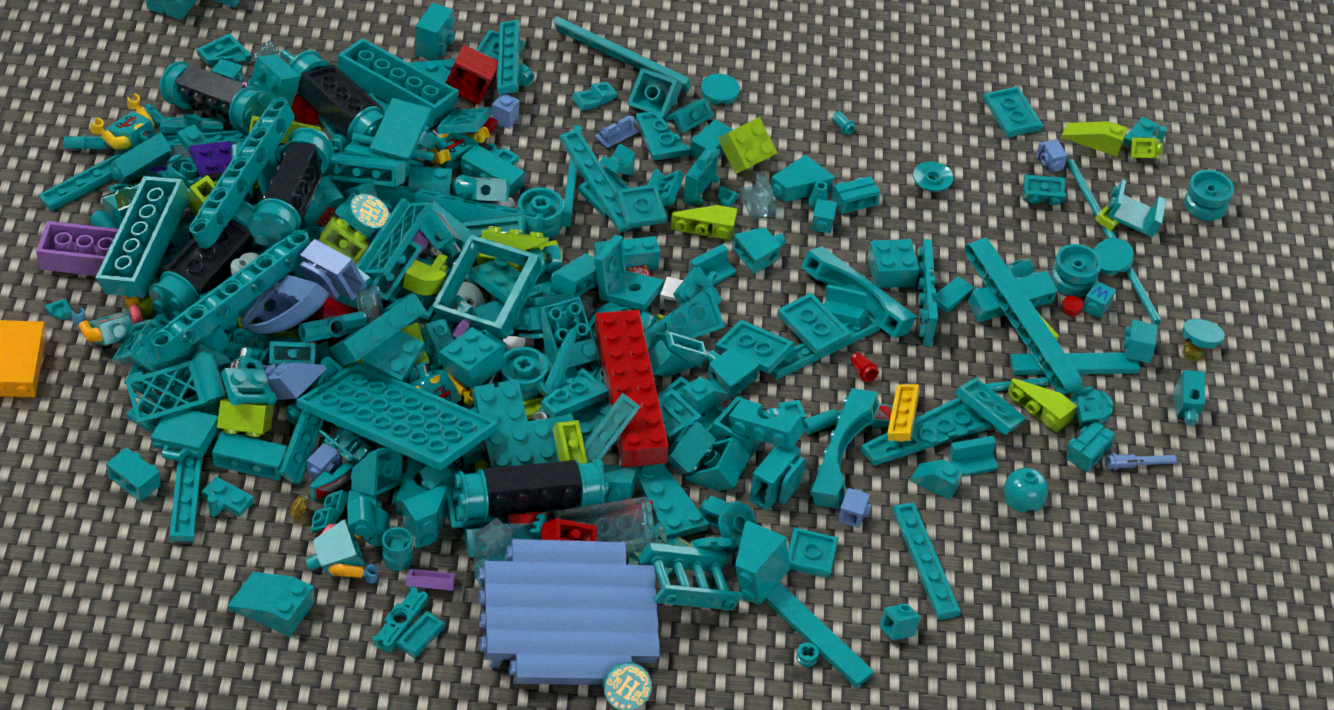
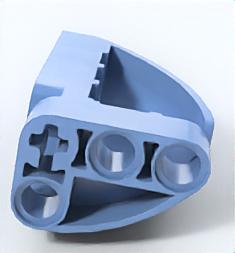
[241,274,329,334]

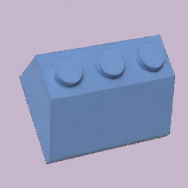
[262,363,327,400]

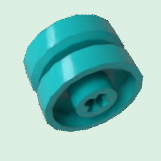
[1184,170,1234,221]
[518,187,564,239]
[1051,244,1102,297]
[499,347,548,401]

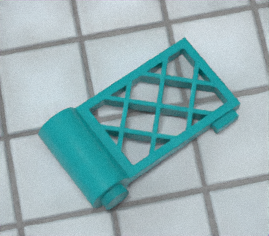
[125,351,227,424]

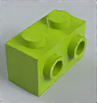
[319,217,369,265]

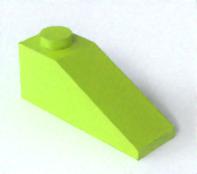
[1061,121,1127,157]

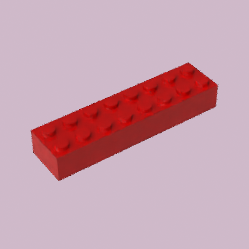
[594,310,669,467]

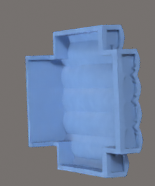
[478,539,660,685]

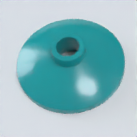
[913,161,953,192]

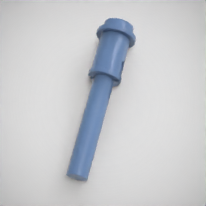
[1106,453,1177,471]

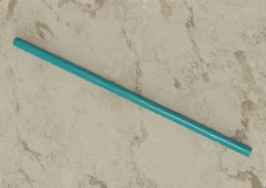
[1067,159,1161,325]

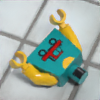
[90,93,156,151]
[429,127,491,171]
[410,361,474,405]

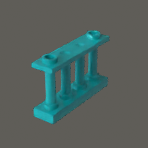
[638,543,744,610]

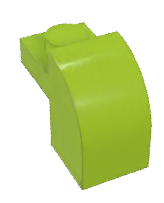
[403,253,448,295]

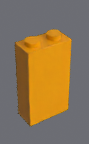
[0,320,47,397]

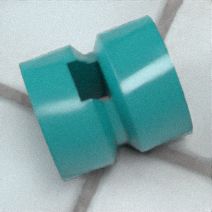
[526,245,562,275]
[382,527,413,571]

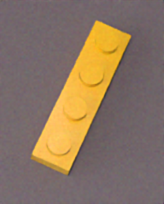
[888,384,920,442]

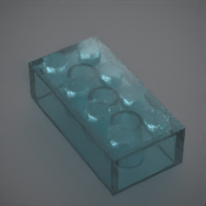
[555,496,656,553]

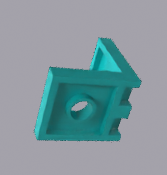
[594,235,664,311]
[111,319,196,387]

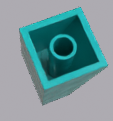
[735,520,790,605]

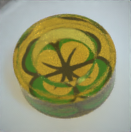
[1182,340,1205,361]
[289,495,308,520]

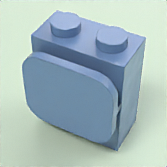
[299,239,367,301]

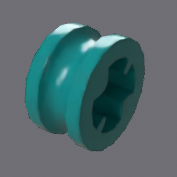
[796,642,819,667]

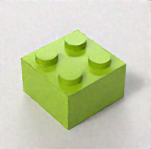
[718,117,777,174]
[217,398,274,437]

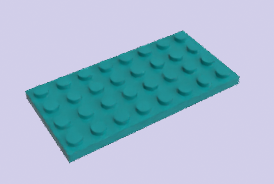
[297,362,498,471]

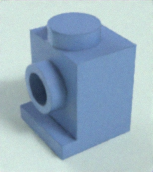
[1036,139,1067,172]
[307,443,343,480]

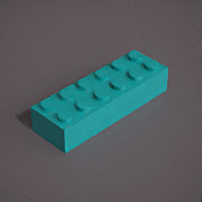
[337,38,459,127]
[96,176,189,298]

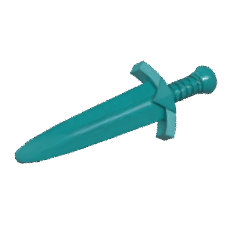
[535,328,576,417]

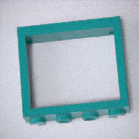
[432,235,544,339]

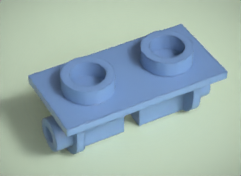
[595,115,639,148]

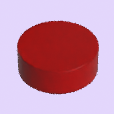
[1061,296,1083,316]

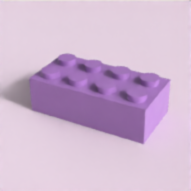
[36,221,118,276]

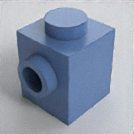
[492,94,520,129]
[838,488,872,528]

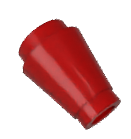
[850,352,879,382]

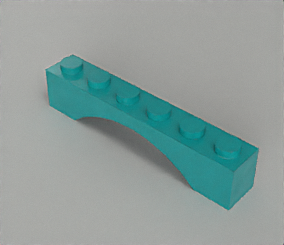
[801,246,917,338]
[810,388,880,509]

